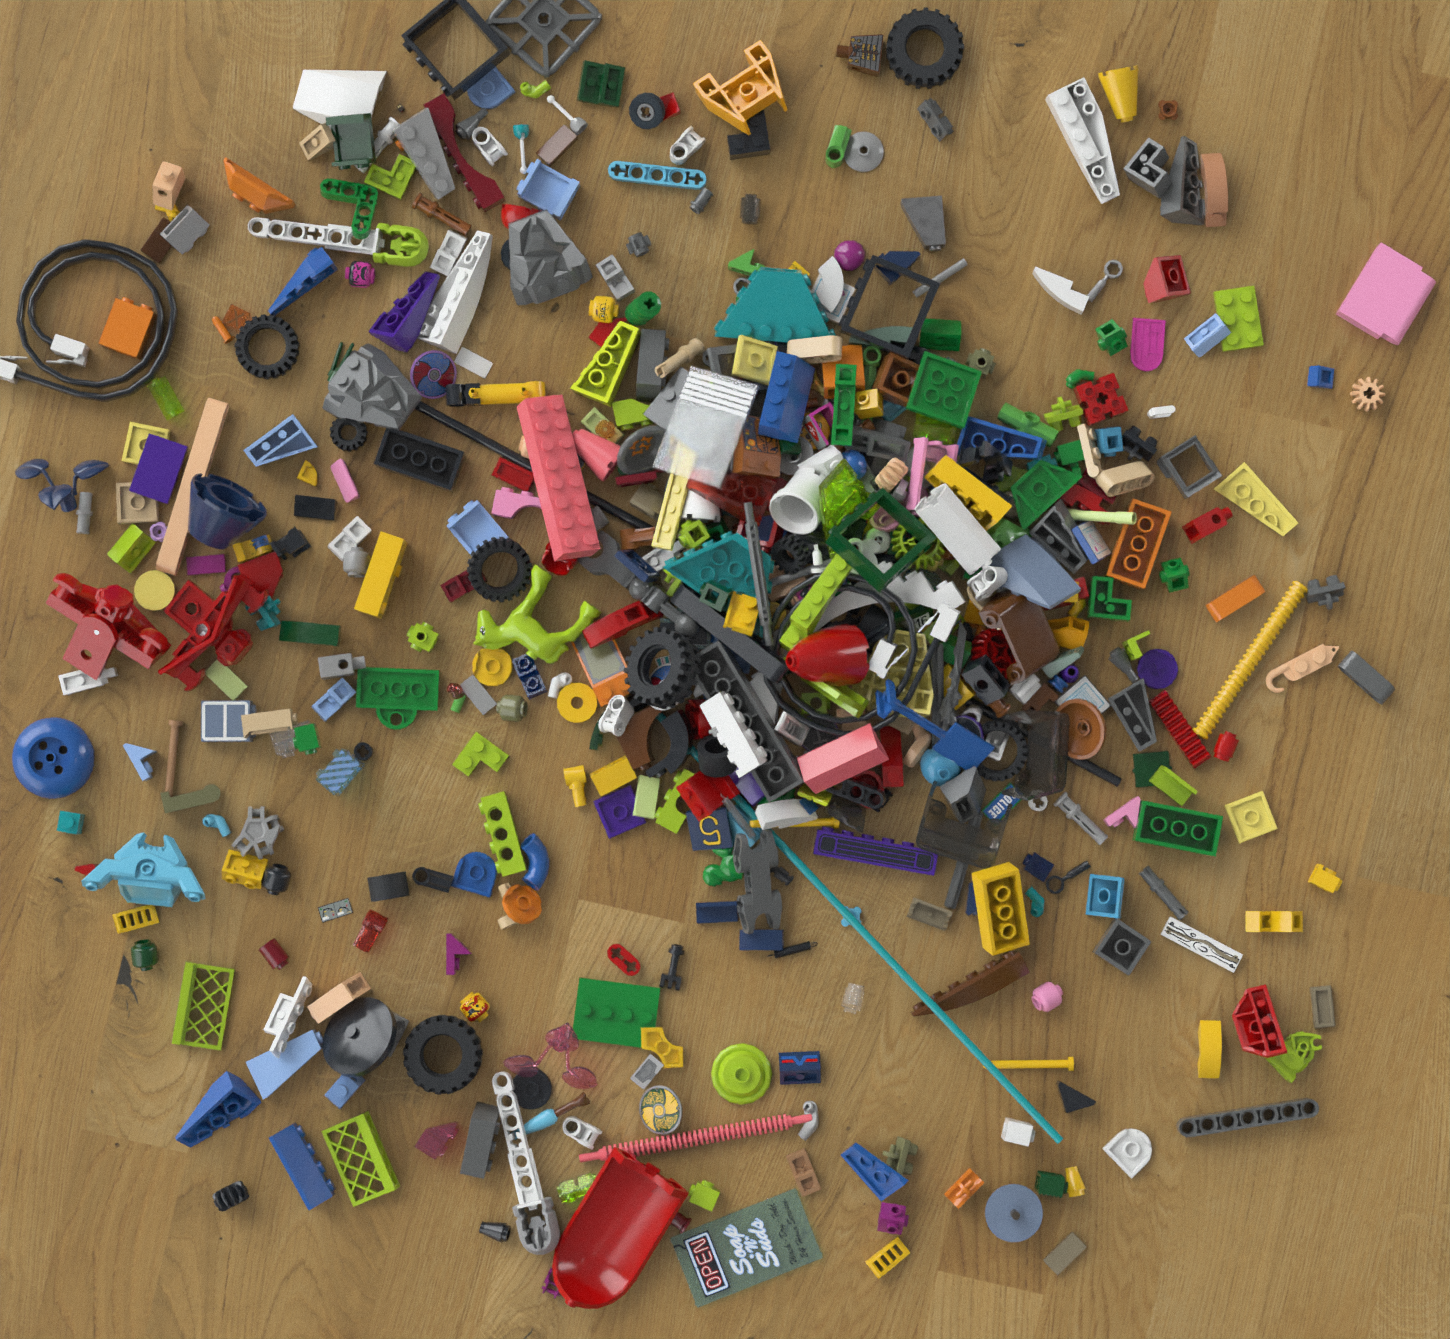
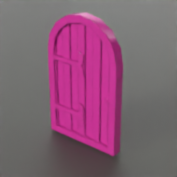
[1130,318,1166,372]

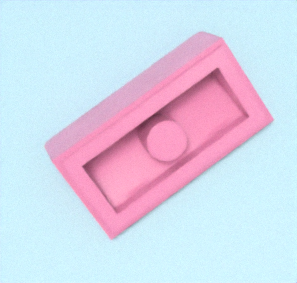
[331,459,360,503]

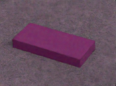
[186,554,226,575]

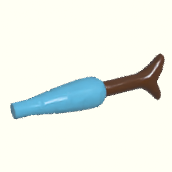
[511,1092,590,1140]

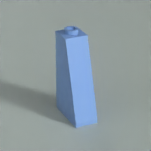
[246,1029,323,1099]

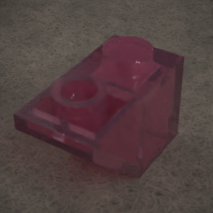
[414,1121,459,1160]

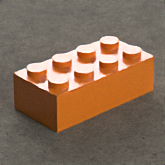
[1104,498,1171,590]

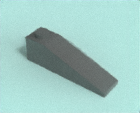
[1160,136,1205,225]

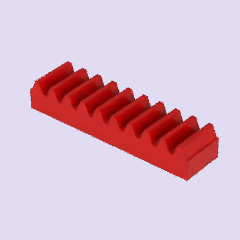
[1148,690,1211,769]

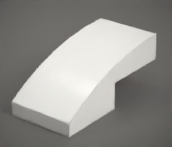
[430,230,468,276]
[328,516,372,561]

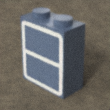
[201,700,256,742]

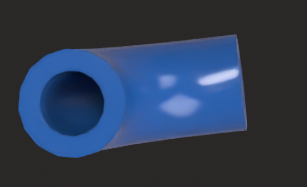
[520,833,550,891]

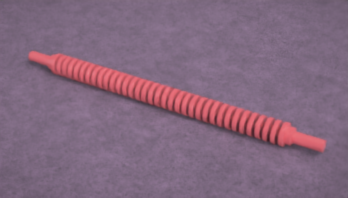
[579,1114,812,1163]

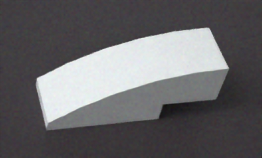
[1032,267,1089,315]
[755,799,818,830]

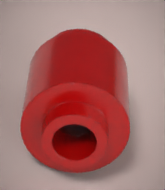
[1213,731,1239,762]

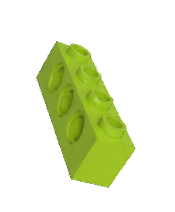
[478,791,527,877]

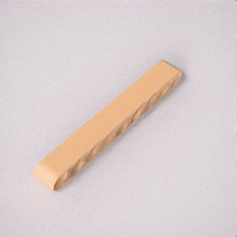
[156,398,229,576]

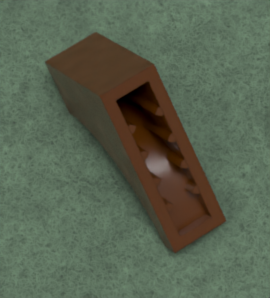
[616,706,665,771]

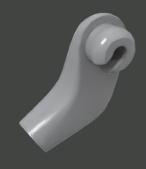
[798,1101,819,1141]

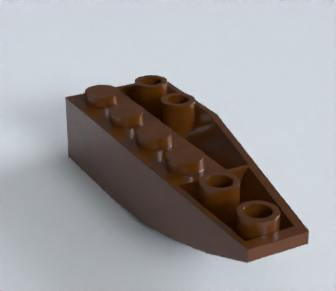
[910,950,1030,1017]

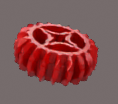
[970,628,1016,680]

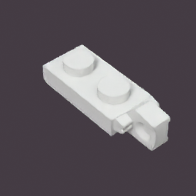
[642,541,686,572]
[59,667,118,696]

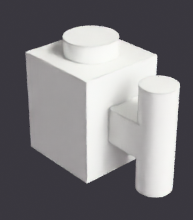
[1008,674,1041,704]

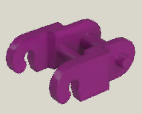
[541,1268,560,1299]

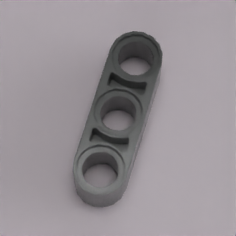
[1338,651,1396,705]

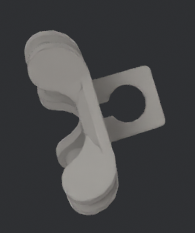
[231,806,284,860]

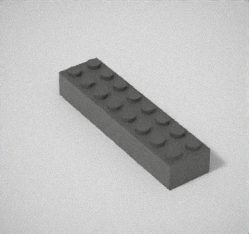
[695,640,804,803]

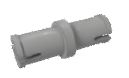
[76,492,93,534]

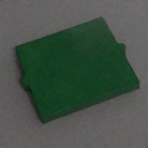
[1132,751,1172,787]

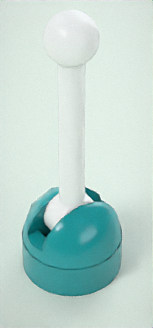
[513,124,529,174]

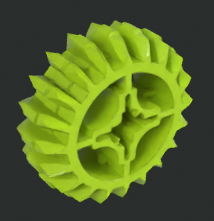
[891,517,945,570]

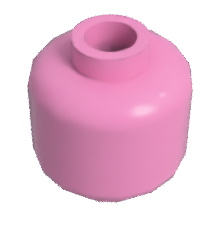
[1032,982,1063,1012]

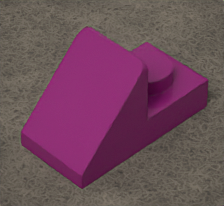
[446,933,472,975]

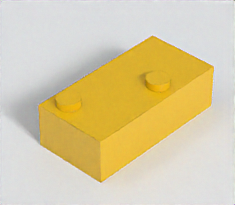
[354,531,407,619]
[972,862,1030,956]

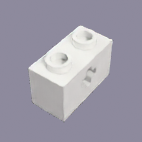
[1001,1117,1035,1146]

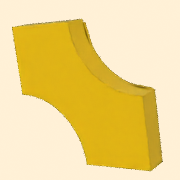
[641,1027,683,1068]

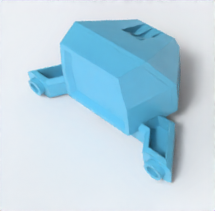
[81,832,206,907]

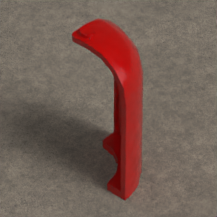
[552,1147,689,1309]

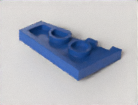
[841,1143,909,1201]

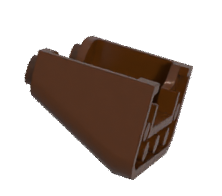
[979,589,1060,685]

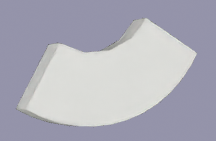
[818,256,844,314]

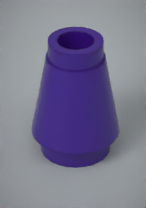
[1059,663,1079,683]

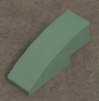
[848,326,913,350]

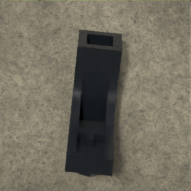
[645,709,693,778]

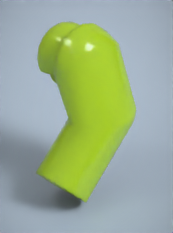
[520,80,551,98]

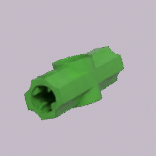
[997,403,1059,448]

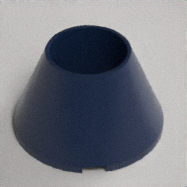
[188,473,267,550]

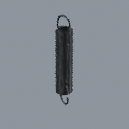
[767,941,818,959]

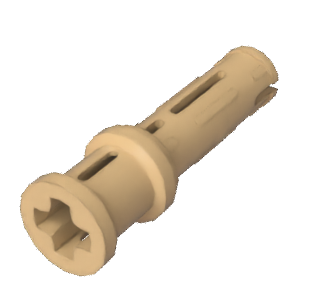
[655,338,705,378]

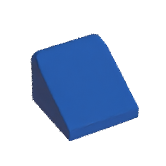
[1307,365,1334,389]

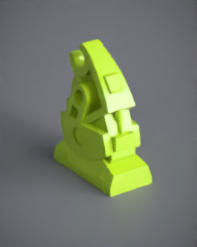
[1264,1031,1322,1083]

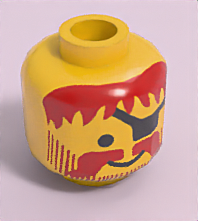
[460,992,490,1023]

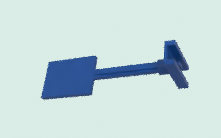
[875,679,994,770]

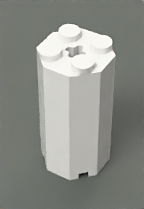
[914,483,1001,575]

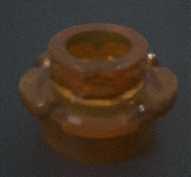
[595,420,615,439]

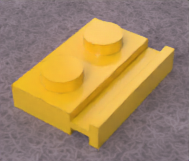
[723,591,758,636]

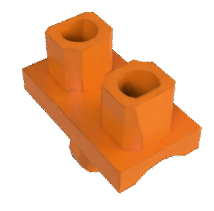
[944,1168,984,1209]

